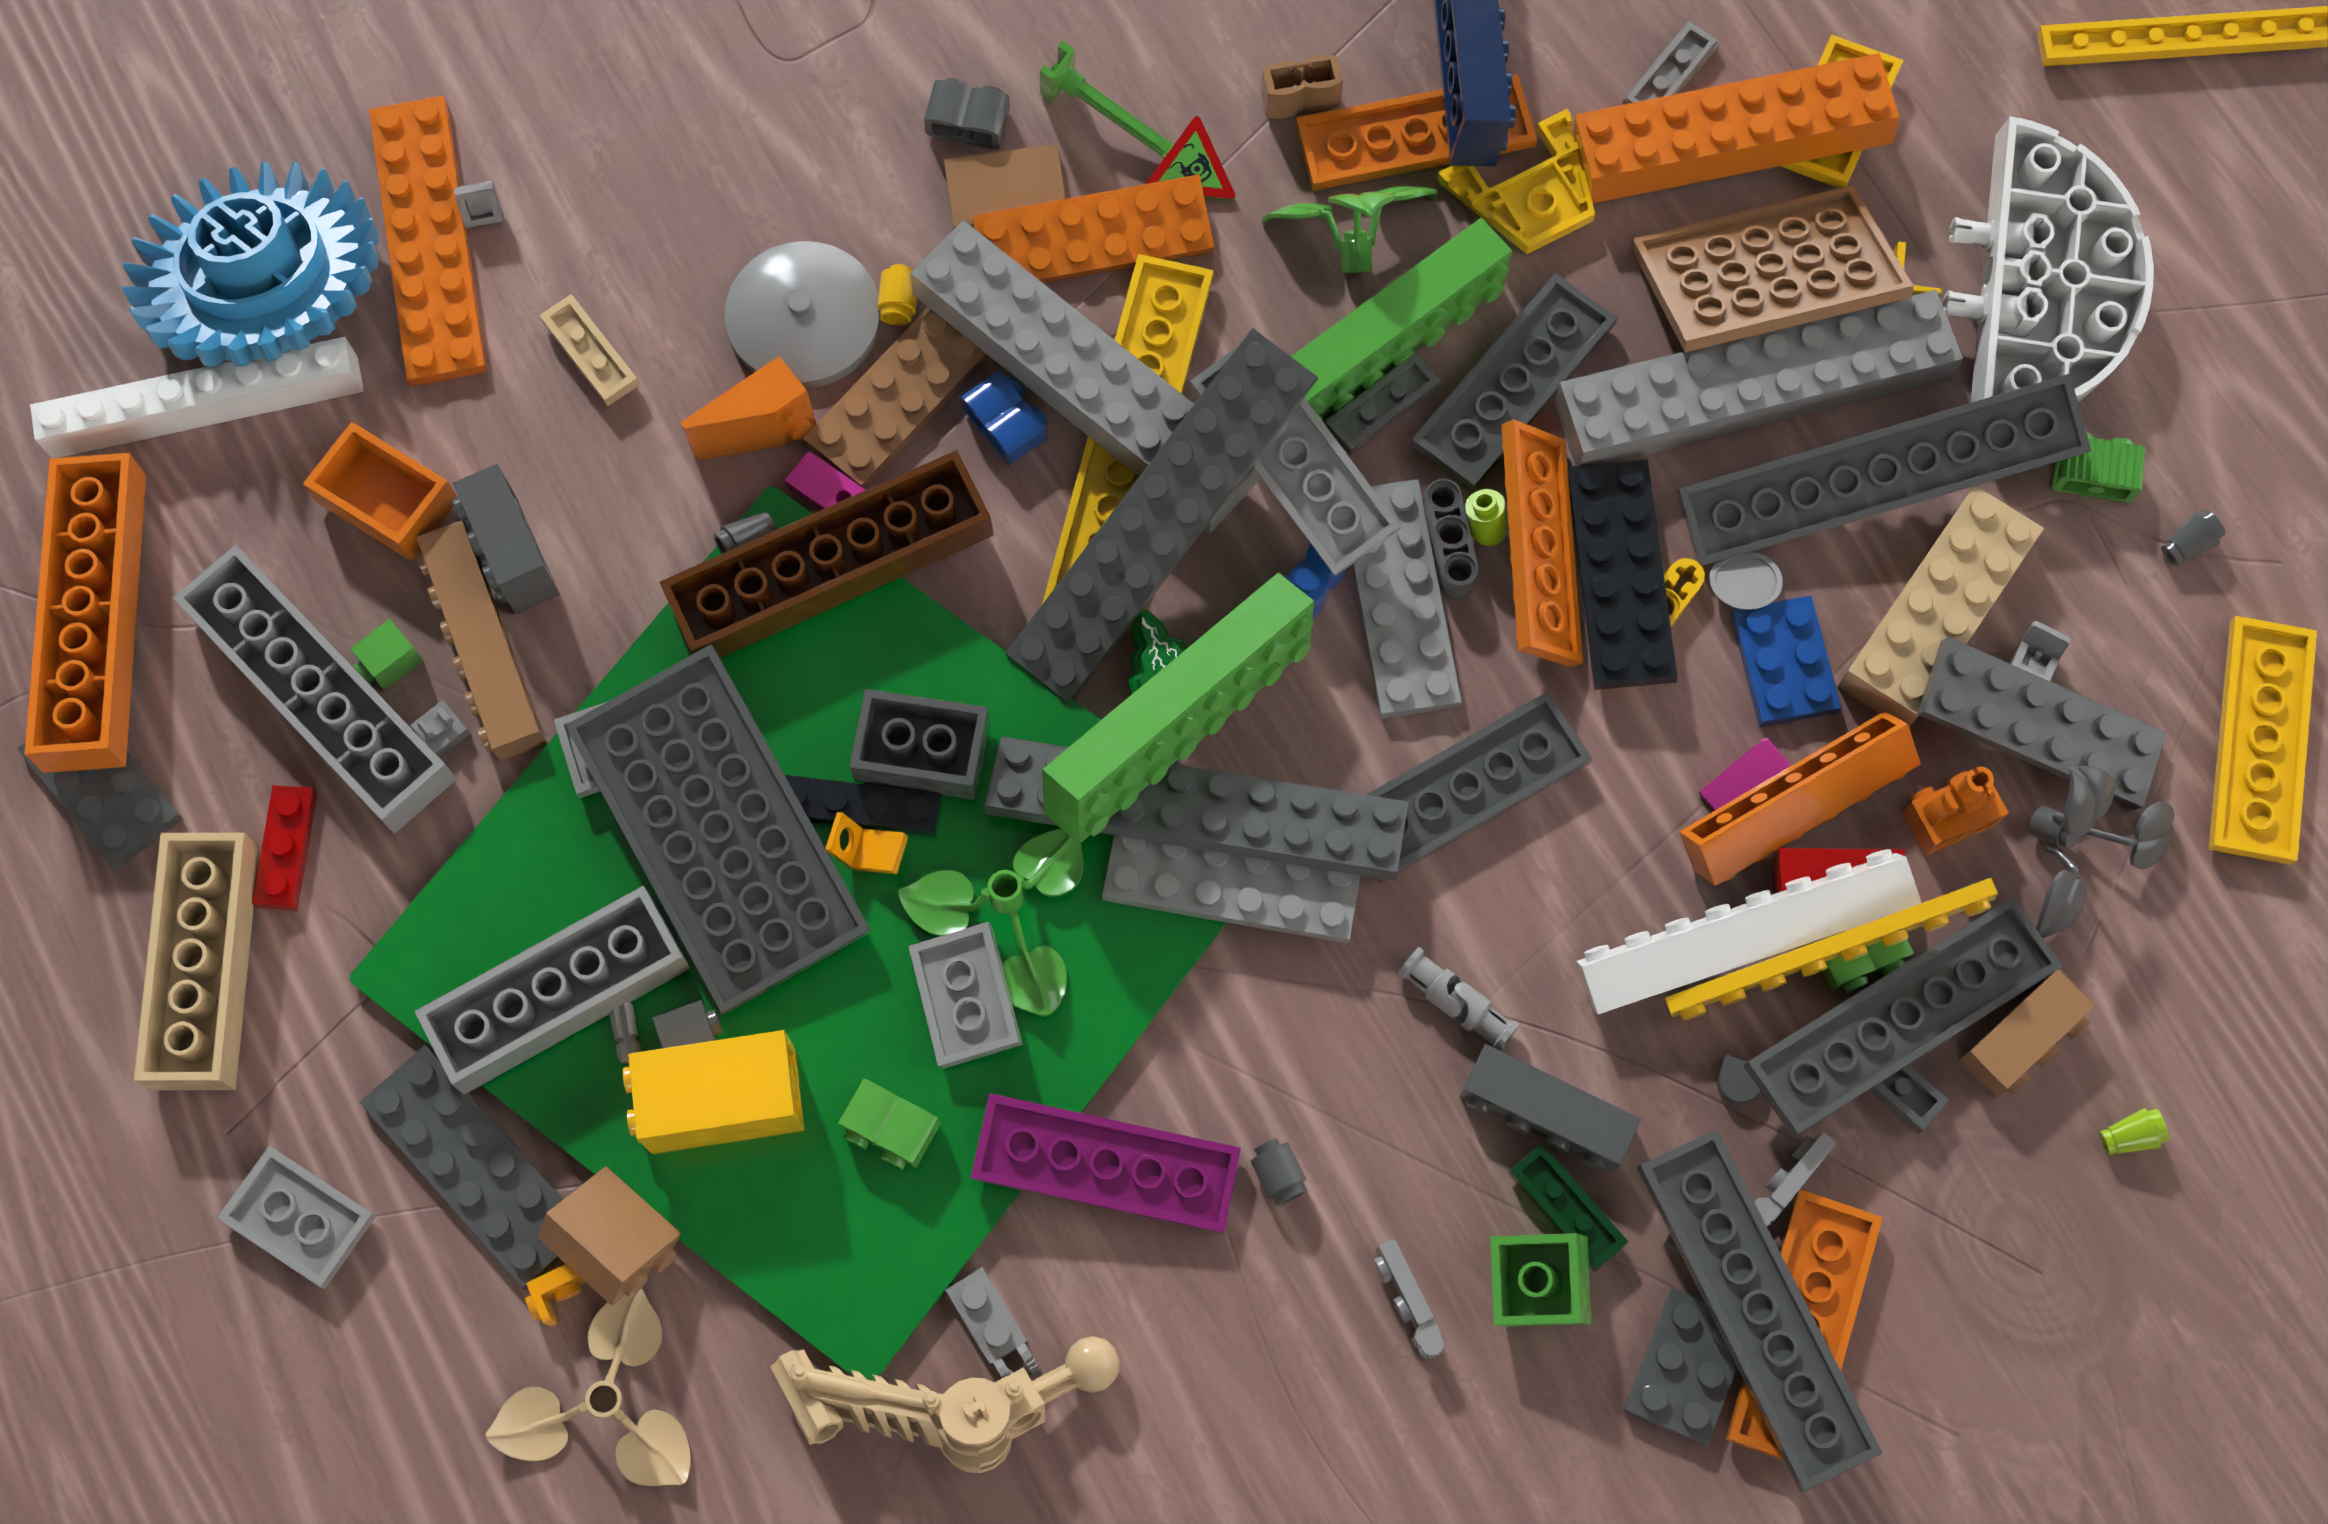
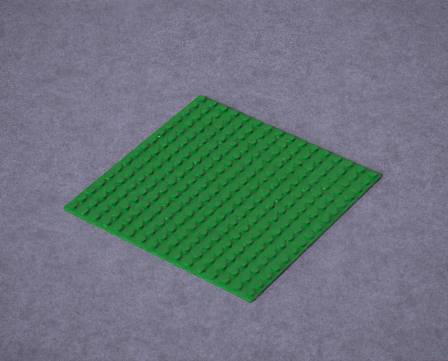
[349,486,1227,1381]

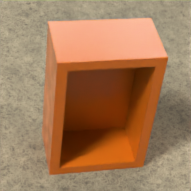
[303,421,457,562]

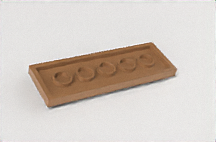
[803,307,990,489]

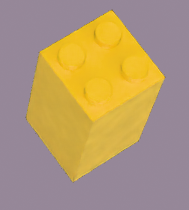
[623,1030,805,1154]

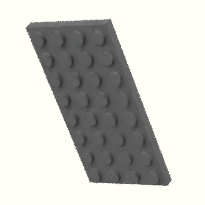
[565,644,872,1015]

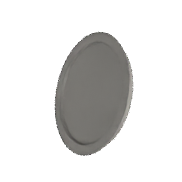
[1710,551,1783,610]

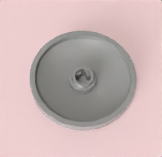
[725,241,881,389]

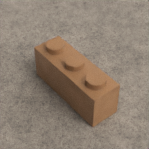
[1959,969,2095,1097]

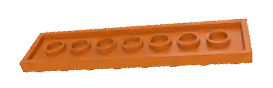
[369,95,488,387]

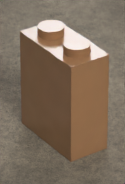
[537,1166,681,1305]

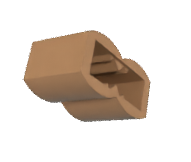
[1261,54,1343,119]

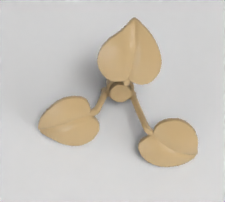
[486,1288,691,1486]

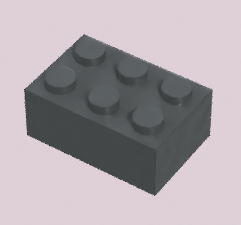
[452,463,560,614]
[849,689,991,800]

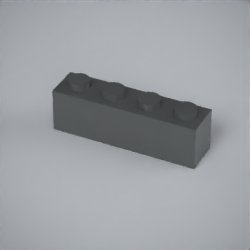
[1460,1044,1641,1173]

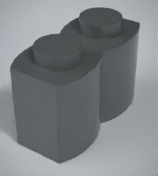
[924,78,1010,149]

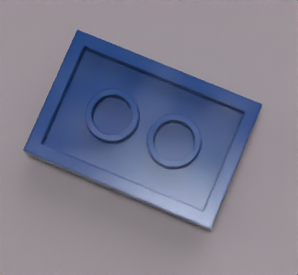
[1730,596,1841,727]

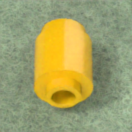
[877,264,917,326]

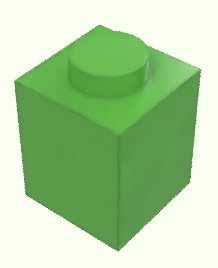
[350,618,423,691]

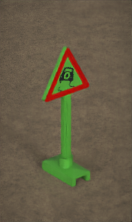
[1040,40,1236,201]

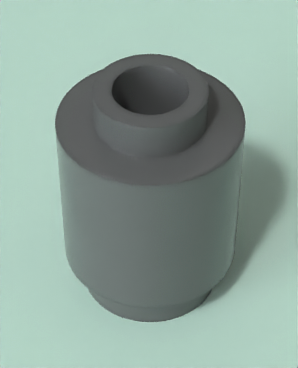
[1250,1138,1308,1206]

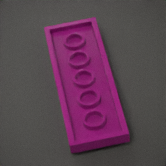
[970,1093,1241,1234]

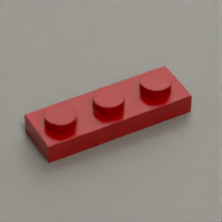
[252,785,318,911]

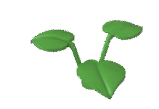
[1262,186,1437,273]
[898,829,1084,1017]

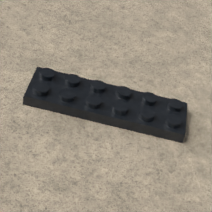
[1568,459,1677,690]

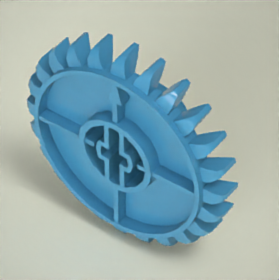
[122,161,379,367]

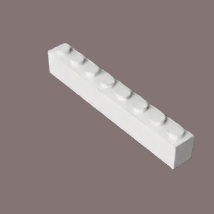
[30,337,364,458]
[1576,849,1922,1014]

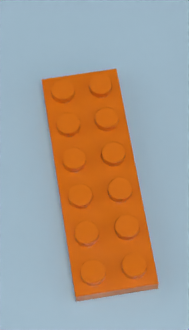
[1296,74,1537,191]
[972,174,1215,283]
[1501,419,1583,667]
[1726,1189,1883,1461]

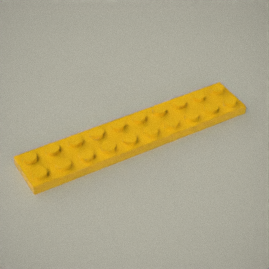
[1042,254,1214,604]

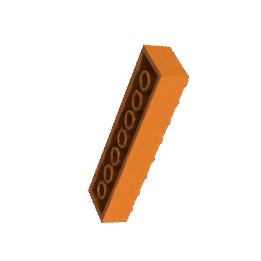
[1574,53,1900,204]
[24,453,146,773]

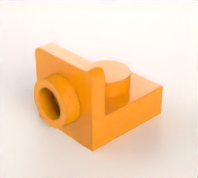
[525,1264,586,1327]

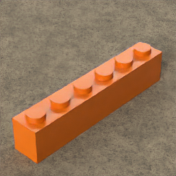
[1679,711,1921,886]

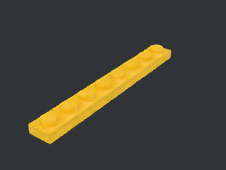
[2036,6,2328,67]
[1665,878,1998,1021]

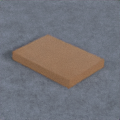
[944,144,1066,229]

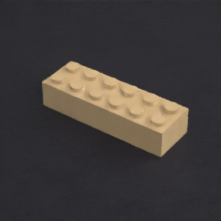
[1837,486,2044,728]
[134,833,260,1090]

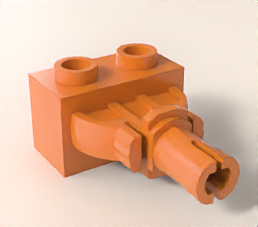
[1902,766,2009,857]

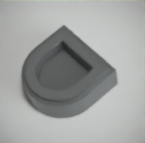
[1717,1054,1760,1105]

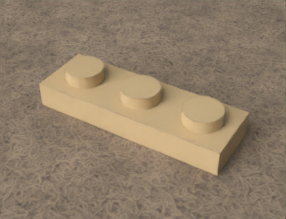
[539,294,640,407]

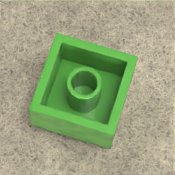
[1490,1233,1592,1327]

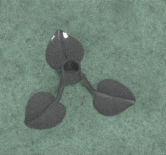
[2029,766,2175,938]

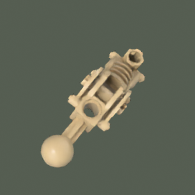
[770,1336,1120,1473]

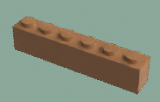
[415,520,547,762]

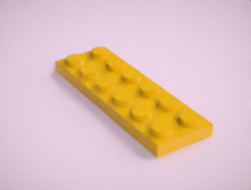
[2208,616,2317,865]

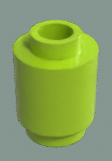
[1465,489,1509,546]

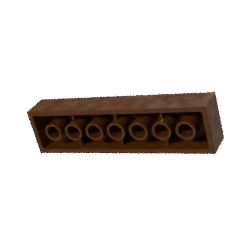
[659,450,994,658]

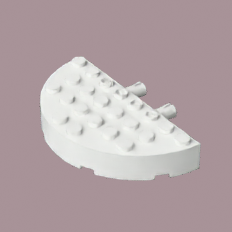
[1942,116,2154,402]

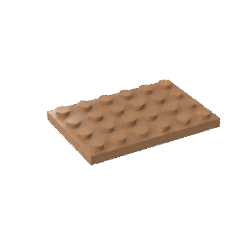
[1632,185,1914,353]

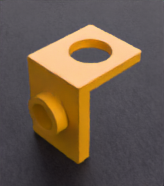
[825,812,908,874]

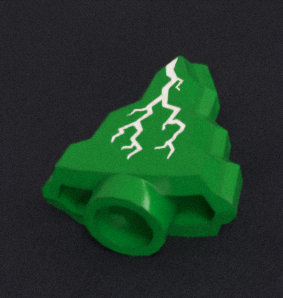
[1128,609,1188,694]

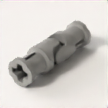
[1397,947,1520,1051]

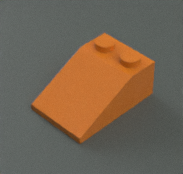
[680,356,817,461]

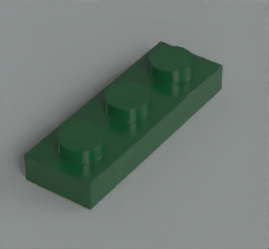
[1508,1143,1629,1272]

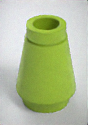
[2099,1108,2170,1156]

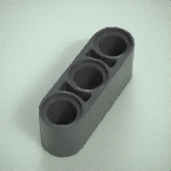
[1423,479,1478,600]

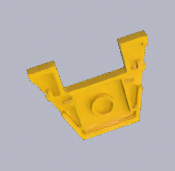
[1437,109,1595,254]

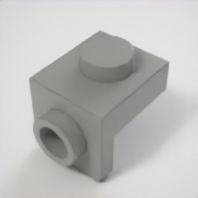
[2010,621,2071,681]

